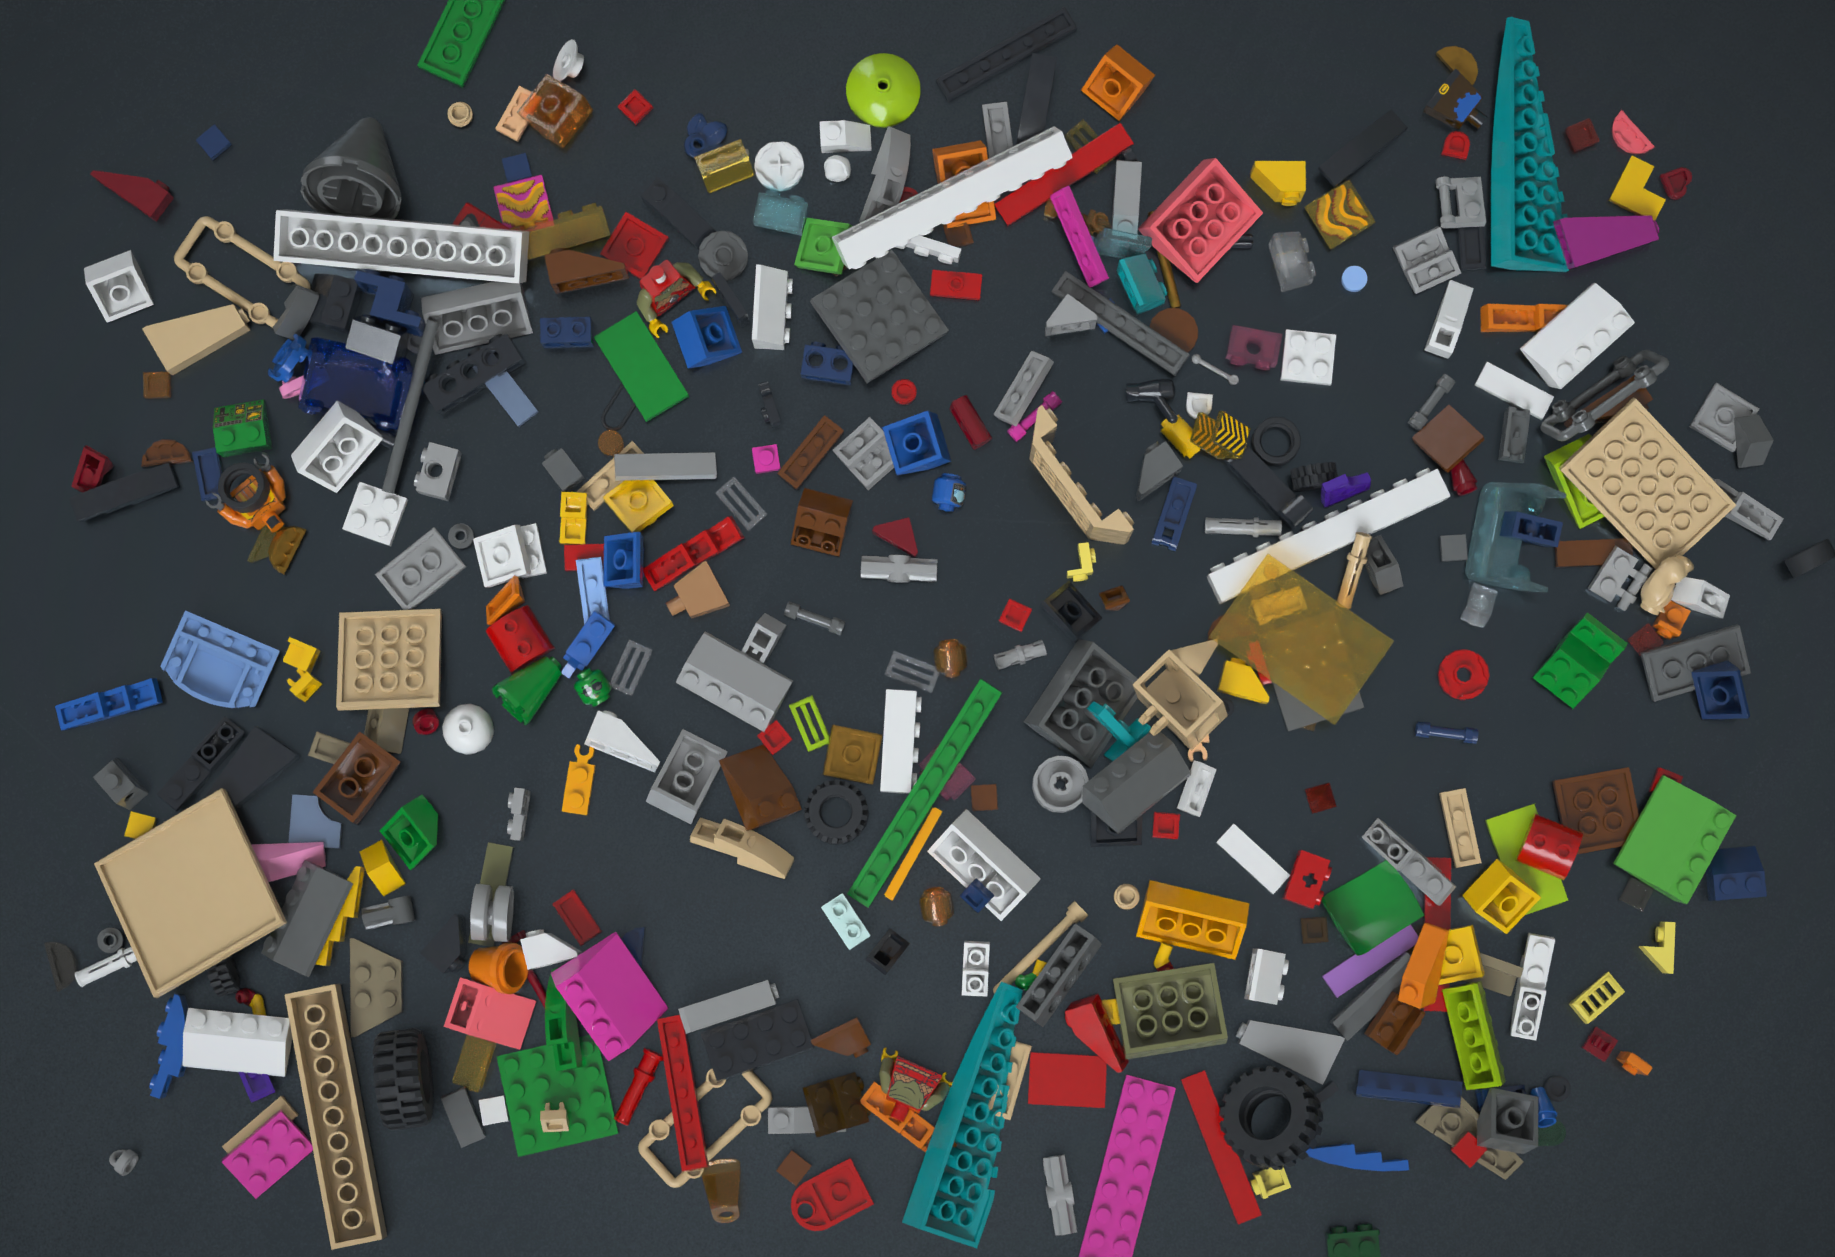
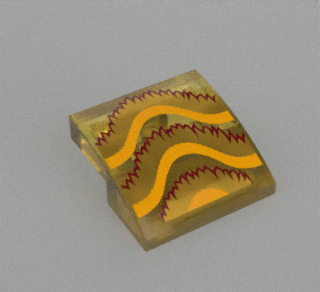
[1304,180,1376,249]

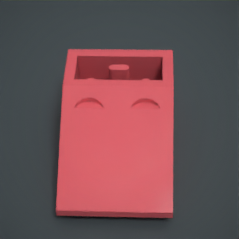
[444,977,537,1050]

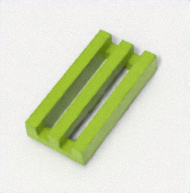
[789,695,830,752]

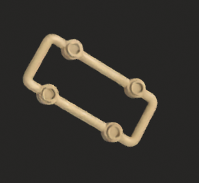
[174,216,310,328]
[638,1069,772,1188]

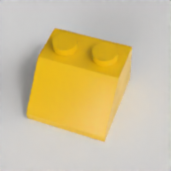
[1250,161,1306,206]
[1462,859,1541,934]

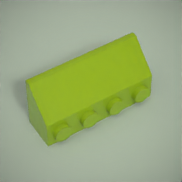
[1442,981,1506,1090]

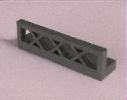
[1330,952,1411,1041]

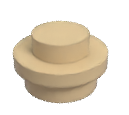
[448,102,473,127]
[1114,884,1139,909]

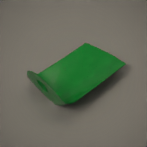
[1321,860,1424,956]

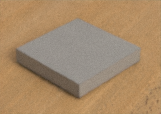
[1689,383,1759,452]

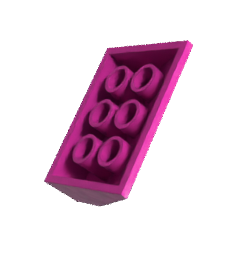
[551,932,668,1061]

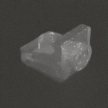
[1460,583,1498,628]

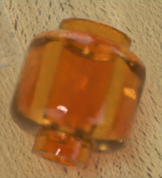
[933,639,968,677]
[919,887,955,926]

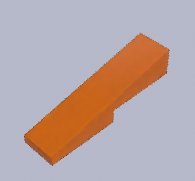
[1480,304,1568,332]

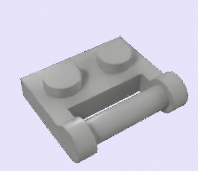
[1436,177,1486,228]

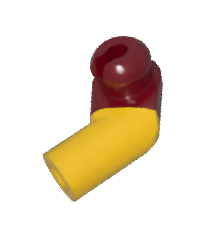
[1154,942,1174,972]
[235,988,266,1016]

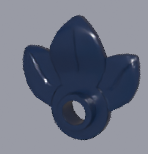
[684,113,728,160]

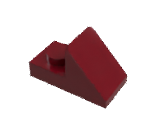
[71,445,114,493]

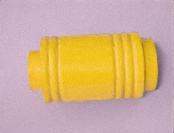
[1160,414,1201,459]

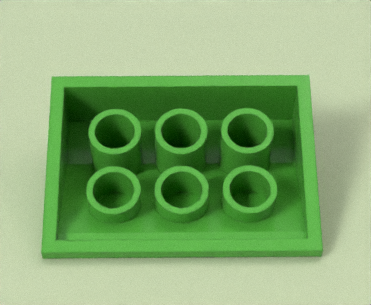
[1613,775,1736,904]

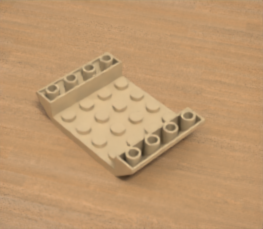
[1029,405,1134,545]

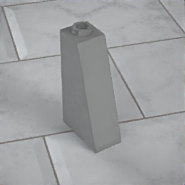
[678,980,780,1034]
[1236,1020,1345,1085]

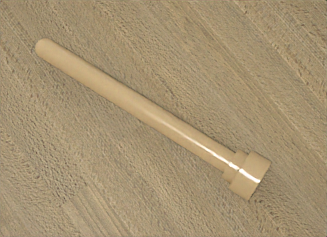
[993,901,1089,994]

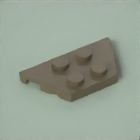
[350,938,403,1037]

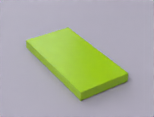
[1485,804,1568,915]

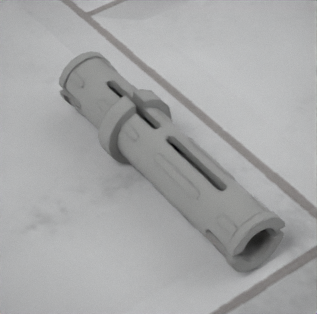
[1205,517,1282,537]

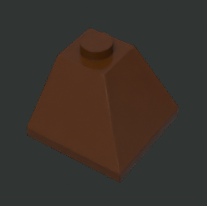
[811,1017,871,1058]

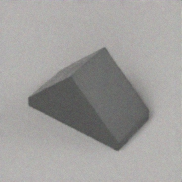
[1734,415,1774,468]

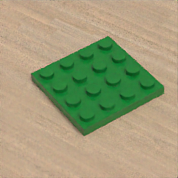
[496,1035,619,1157]

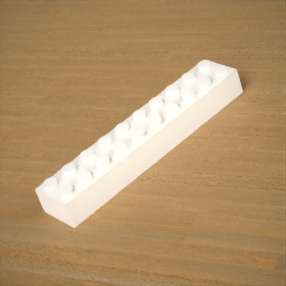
[274,209,529,283]

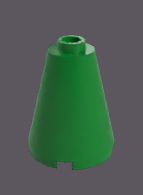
[492,656,562,725]

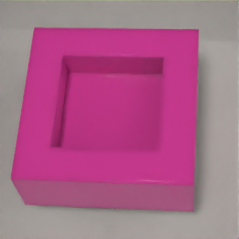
[752,444,781,474]

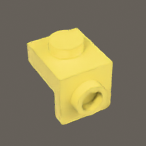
[1066,542,1096,582]
[1251,1167,1291,1199]

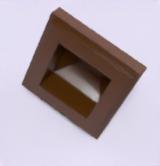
[1099,585,1130,611]

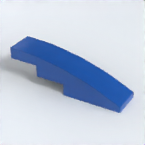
[55,678,163,730]
[1306,1143,1409,1171]

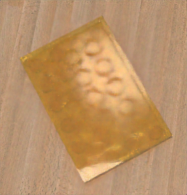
[1209,554,1394,725]

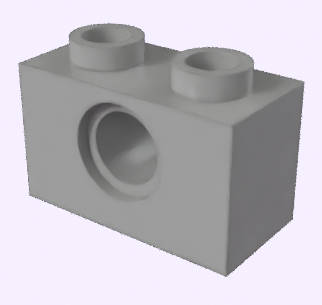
[414,442,462,501]

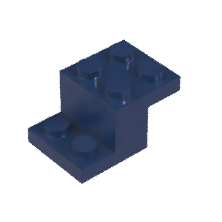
[354,269,426,338]

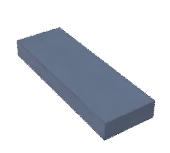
[472,353,538,427]

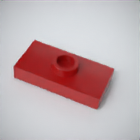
[930,270,982,300]

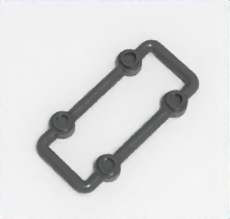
[1540,350,1669,441]

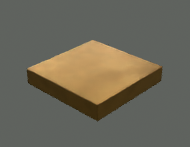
[822,725,882,785]

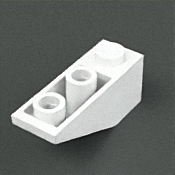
[1424,280,1474,359]

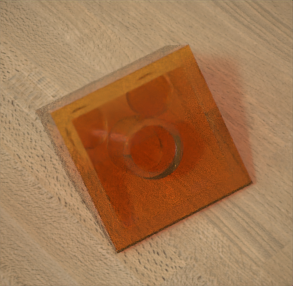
[517,74,593,148]

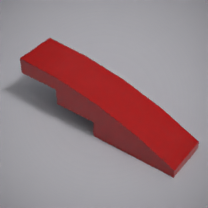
[643,516,745,591]

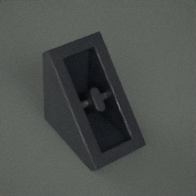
[865,929,910,975]

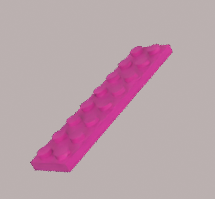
[1078,1074,1176,1257]

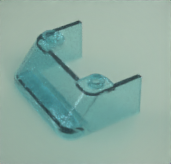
[1465,482,1566,593]

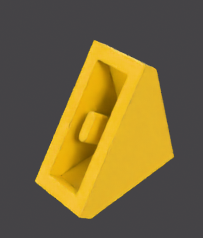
[360,840,406,896]

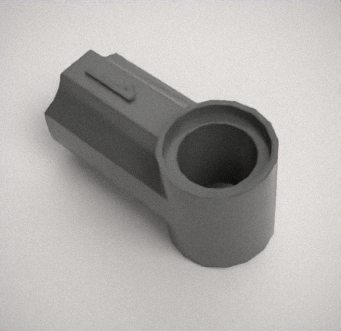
[361,895,415,930]

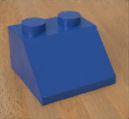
[672,306,742,368]
[882,411,951,475]
[603,532,644,589]

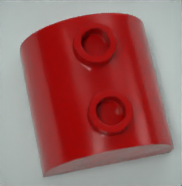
[485,605,555,675]
[1515,813,1583,880]

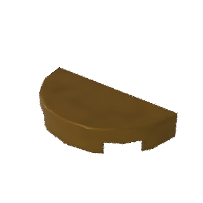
[1436,46,1478,86]
[269,526,306,574]

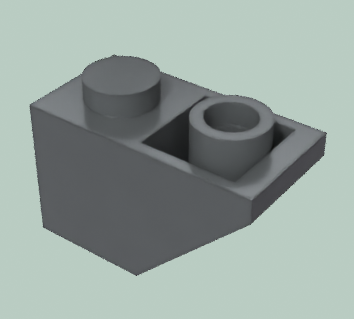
[542,448,585,492]

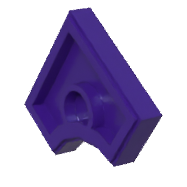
[1321,472,1371,508]

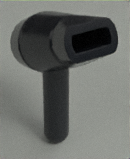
[1126,379,1178,424]

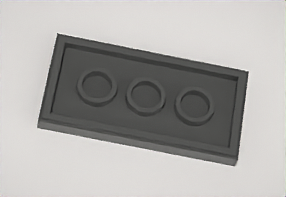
[1640,624,1751,702]

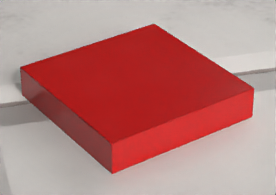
[600,212,669,279]

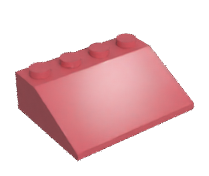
[1138,158,1263,283]

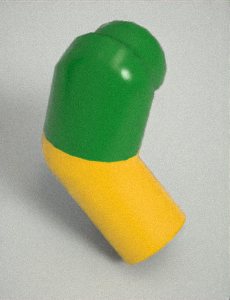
[1015,959,1047,991]

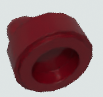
[412,708,439,735]

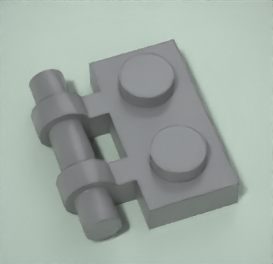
[1588,545,1653,611]

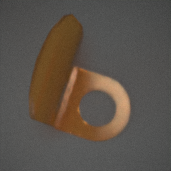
[701,1159,740,1223]

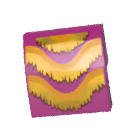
[494,174,555,232]

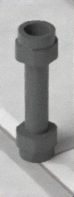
[1408,374,1455,431]
[784,601,846,636]

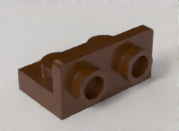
[1364,991,1425,1055]

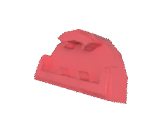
[1612,110,1655,155]

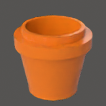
[469,942,528,995]

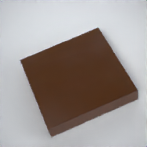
[1412,405,1484,473]

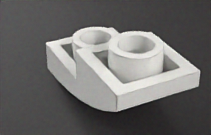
[962,941,990,996]

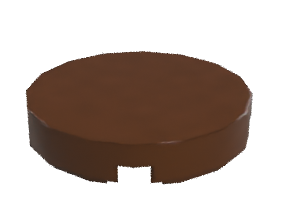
[1149,308,1198,353]

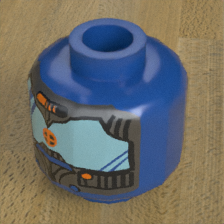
[932,473,966,512]

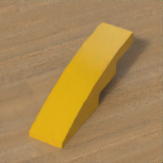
[316,866,365,966]

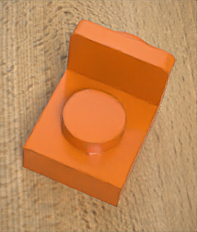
[1652,601,1691,639]

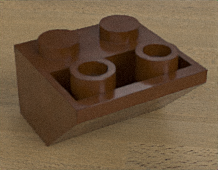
[791,488,853,557]

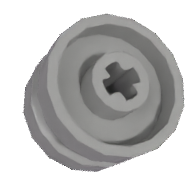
[1032,756,1089,813]
[470,884,514,942]

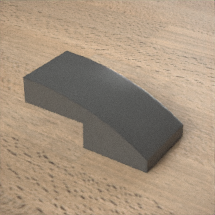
[273,285,319,340]
[441,1087,485,1148]

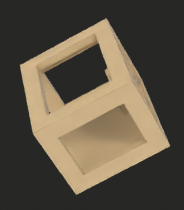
[1133,650,1228,751]

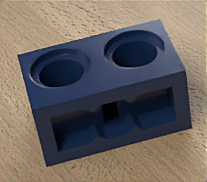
[540,317,594,348]
[801,342,854,385]

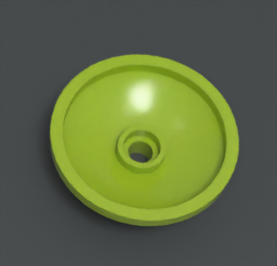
[846,53,921,127]

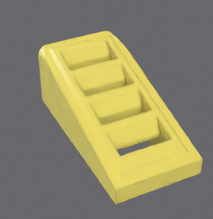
[1569,972,1625,1024]

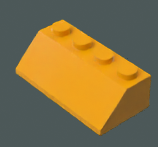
[1136,880,1249,960]

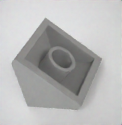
[1045,294,1097,336]

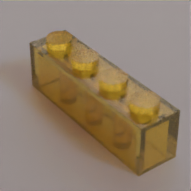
[509,203,611,260]

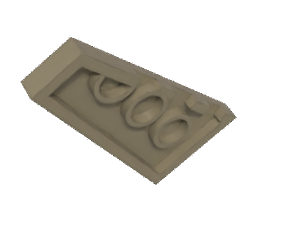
[1414,1096,1523,1180]

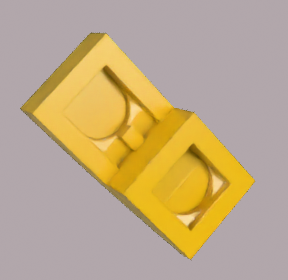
[560,492,587,545]

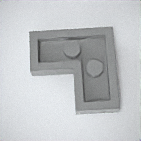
[507,788,531,841]

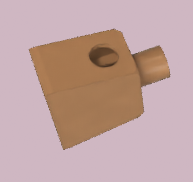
[666,561,730,619]

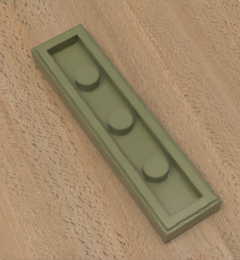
[468,842,514,947]

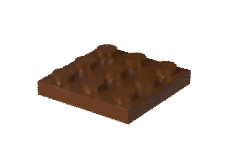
[1553,767,1639,854]

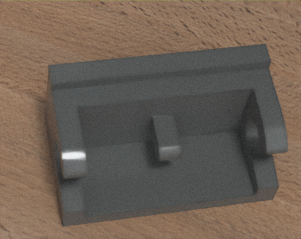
[1498,406,1530,463]

